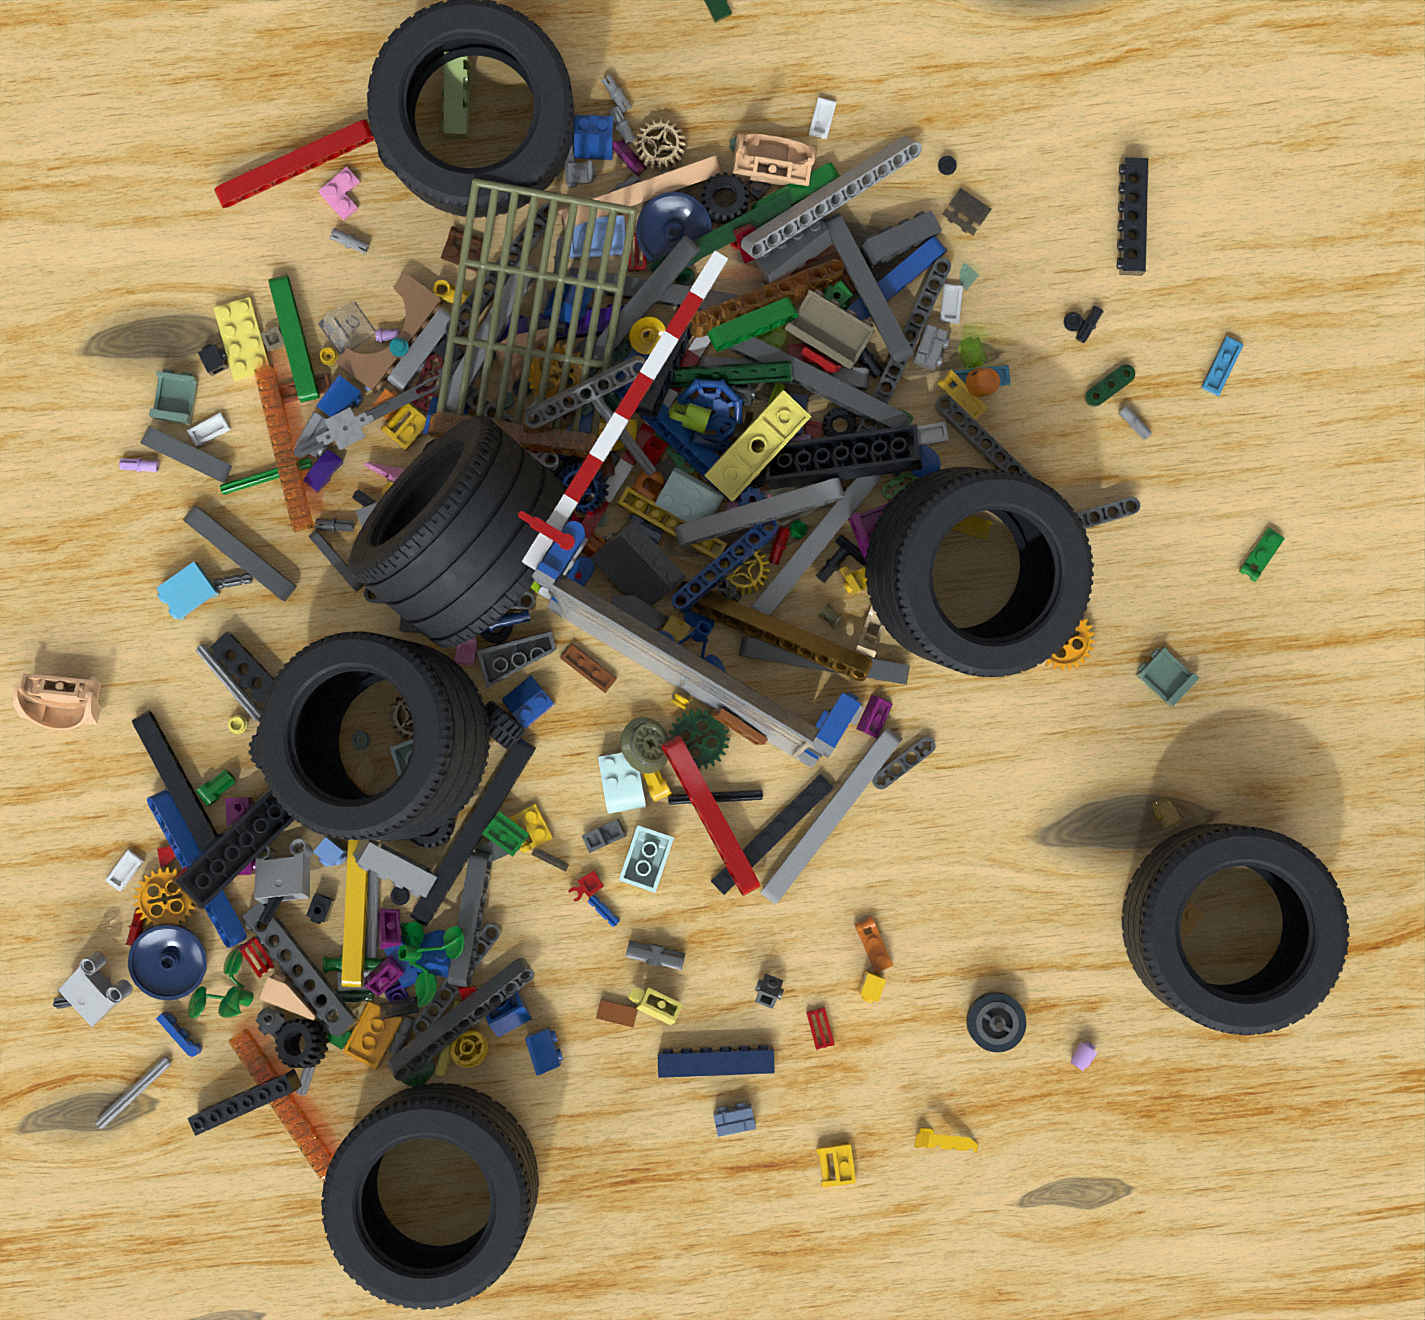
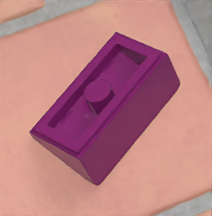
[612,140,647,177]
[856,695,893,739]
[378,909,401,949]
[364,955,405,996]

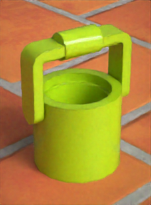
[668,403,712,434]

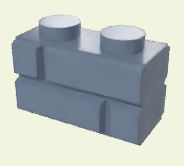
[713,1102,756,1137]

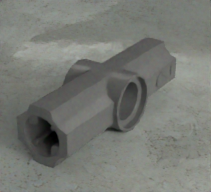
[626,940,686,970]

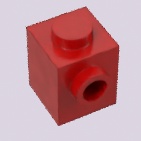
[642,435,669,467]

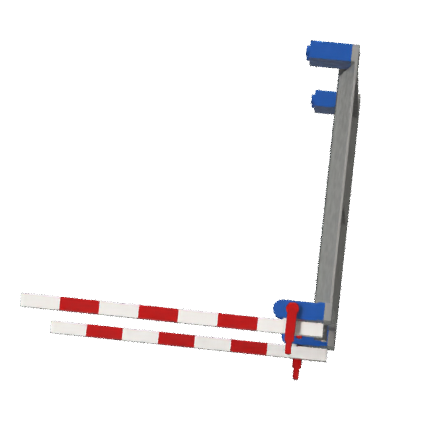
[518,251,861,768]

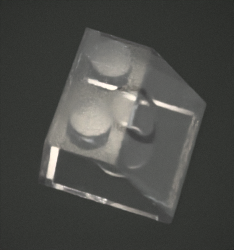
[318,302,375,354]

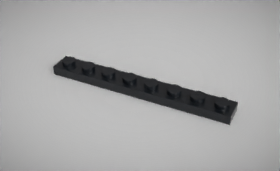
[711,774,834,895]

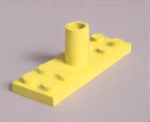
[704,390,811,502]

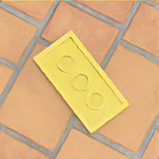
[213,297,272,381]

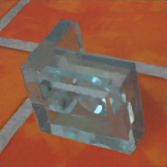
[610,339,634,367]

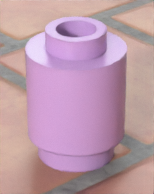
[1070,1041,1097,1071]

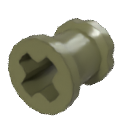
[818,603,843,628]

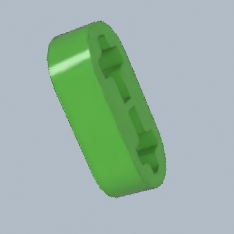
[881,473,916,500]

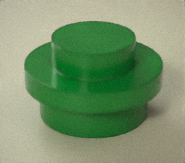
[790,520,807,539]

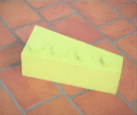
[441,52,471,138]

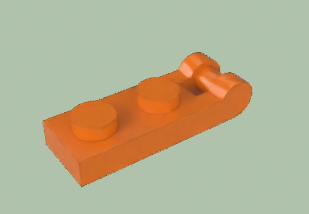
[854,916,893,973]

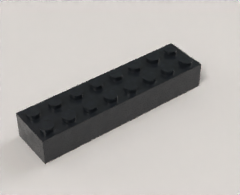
[766,424,923,490]
[172,788,294,909]

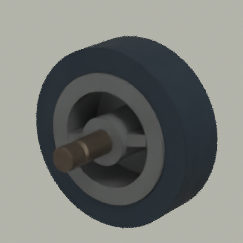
[966,992,1027,1053]

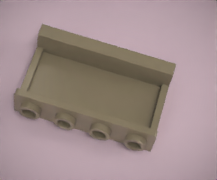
[785,289,875,370]

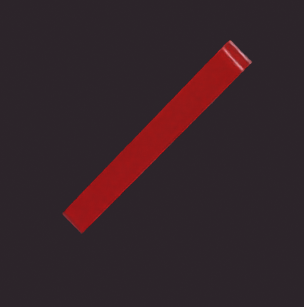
[214,119,374,208]
[661,736,761,896]

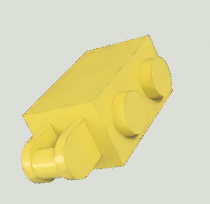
[628,987,683,1025]

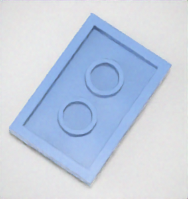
[570,215,626,259]

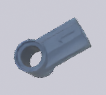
[626,513,664,545]

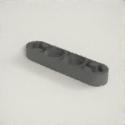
[309,530,364,592]
[872,737,936,789]

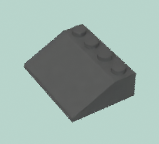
[590,518,686,606]

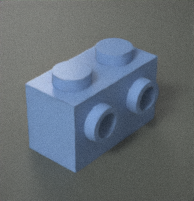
[313,836,348,867]

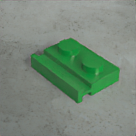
[482,811,530,857]

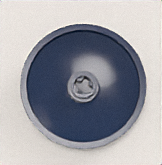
[636,192,712,268]
[128,923,208,1000]

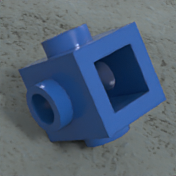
[737,487,766,507]

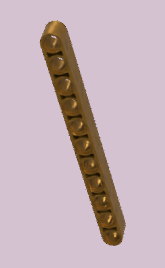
[676,581,873,681]

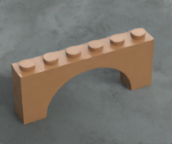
[336,272,443,393]

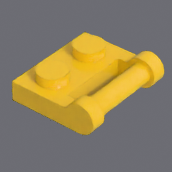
[380,403,426,451]
[509,804,553,854]
[816,1143,856,1188]

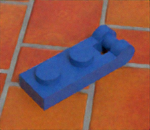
[156,1011,202,1057]

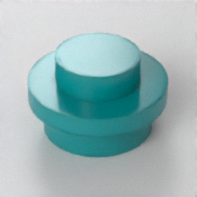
[389,337,409,357]

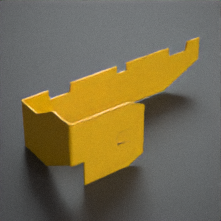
[914,1128,978,1152]

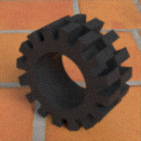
[822,407,857,437]

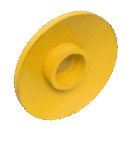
[629,316,666,354]

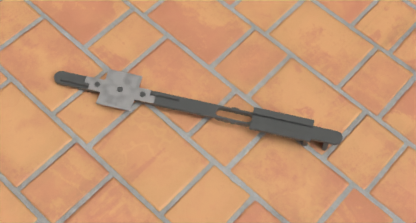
[294,350,498,458]

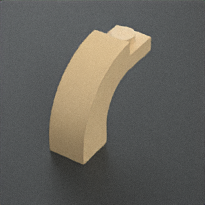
[856,604,884,657]

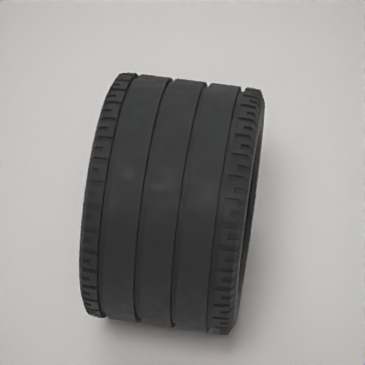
[367,0,575,218]
[348,415,574,648]
[865,467,1094,678]
[257,631,490,841]
[1121,823,1350,1035]
[321,1083,539,1310]

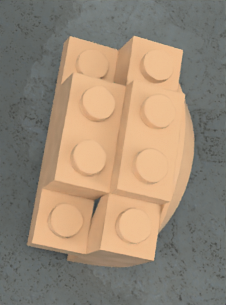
[733,133,815,186]
[13,673,101,730]

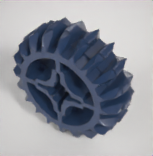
[559,461,610,513]

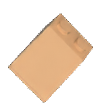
[259,972,318,1020]

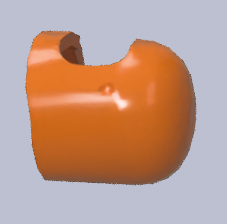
[965,368,1000,397]
[631,470,665,503]

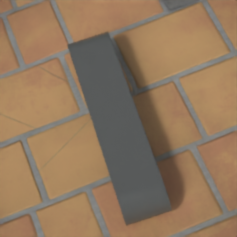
[140,426,232,483]
[1077,497,1140,529]

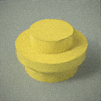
[228,715,248,734]

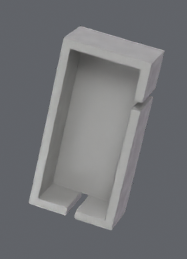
[352,840,437,898]

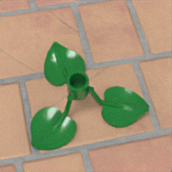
[398,921,464,1007]
[188,944,254,1018]

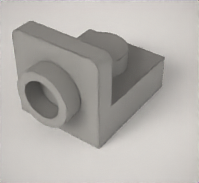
[567,160,595,184]

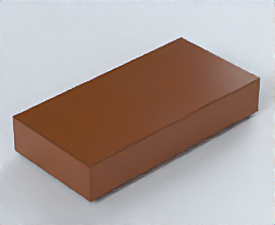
[596,999,638,1028]

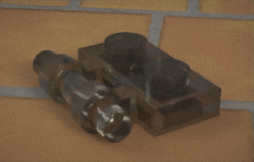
[942,188,992,236]

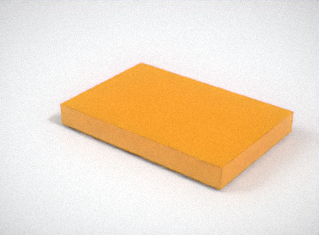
[342,1000,404,1070]

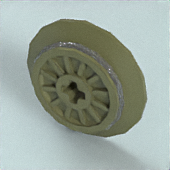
[621,717,668,774]

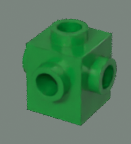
[823,281,853,310]

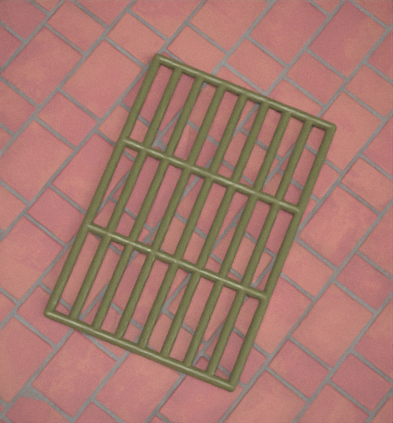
[436,178,638,444]

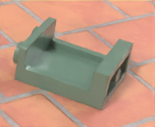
[149,369,198,425]
[1136,647,1199,707]

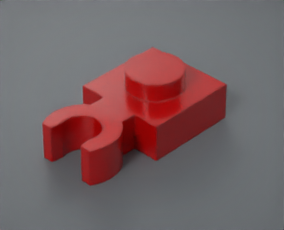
[568,870,604,902]

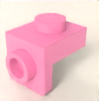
[454,637,477,666]

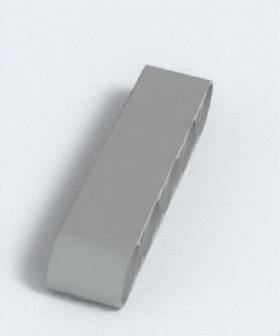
[387,306,451,392]

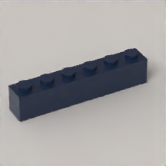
[657,1044,775,1078]

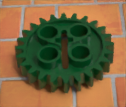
[668,708,730,771]

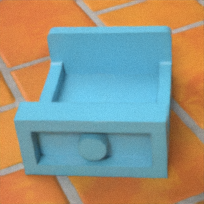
[156,562,220,620]

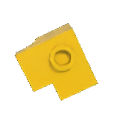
[839,566,867,596]
[662,615,692,643]

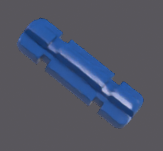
[588,895,620,927]

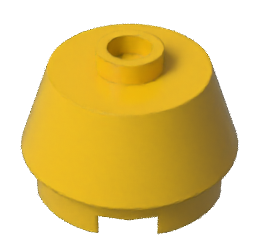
[450,1030,488,1068]

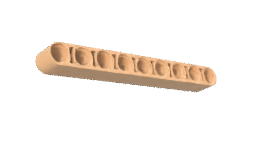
[558,155,722,229]

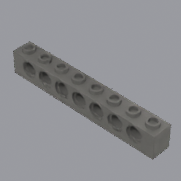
[242,902,359,1037]

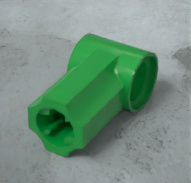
[196,769,237,806]

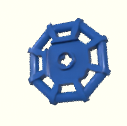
[676,378,744,441]

